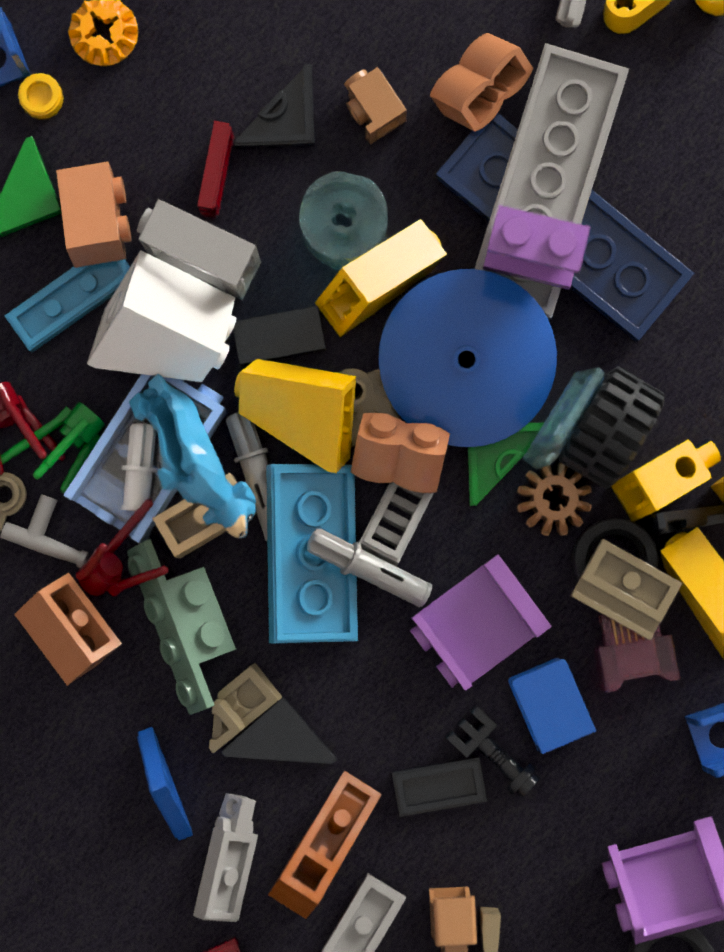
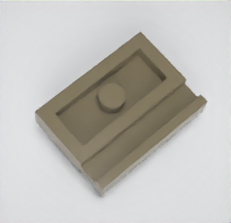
[570,539,682,641]

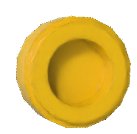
[18,73,64,119]

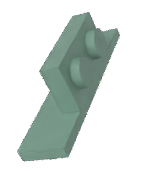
[127,539,236,715]

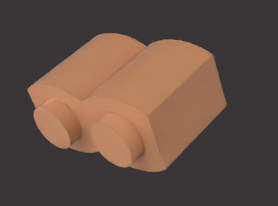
[430,33,533,131]
[351,413,450,493]

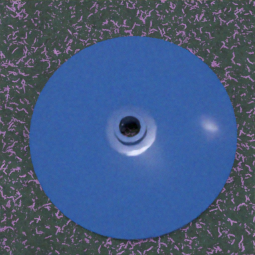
[379,269,557,447]

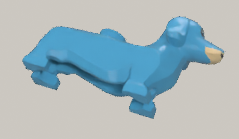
[129,374,256,538]

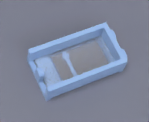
[64,374,228,543]

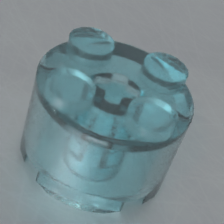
[299,171,388,269]

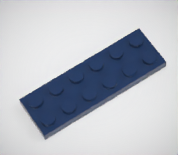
[435,113,695,343]

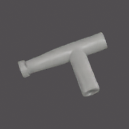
[0,494,89,568]

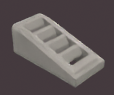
[359,482,434,566]

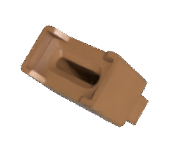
[429,887,477,952]

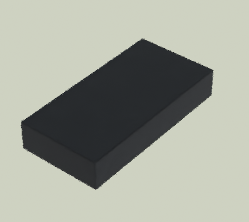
[233,306,326,366]
[392,756,487,817]

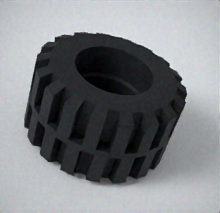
[559,366,665,489]

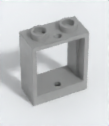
[137,199,261,300]

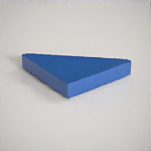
[137,727,193,841]

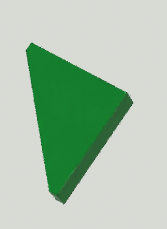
[0,136,62,237]
[467,422,549,506]

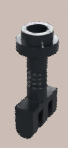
[445,705,541,798]

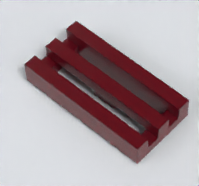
[197,121,234,218]

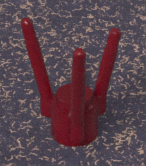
[0,381,65,476]
[76,499,169,596]

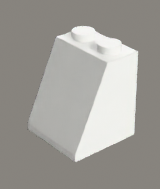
[87,250,236,382]

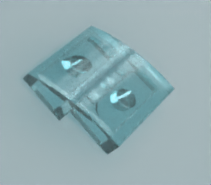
[523,367,604,469]

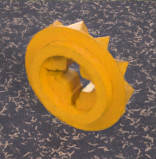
[68,0,138,66]

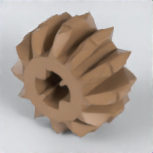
[517,462,592,536]

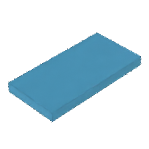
[266,464,358,643]

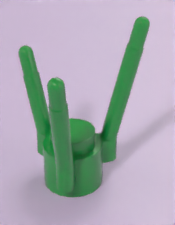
[1,402,106,493]

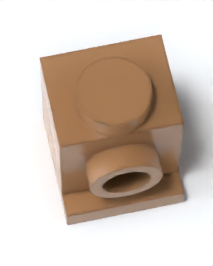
[344,67,407,144]

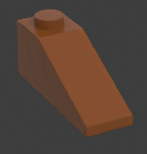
[268,771,382,919]

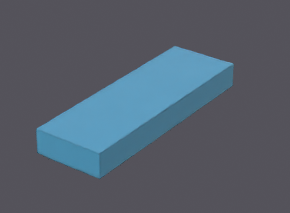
[4,259,130,353]

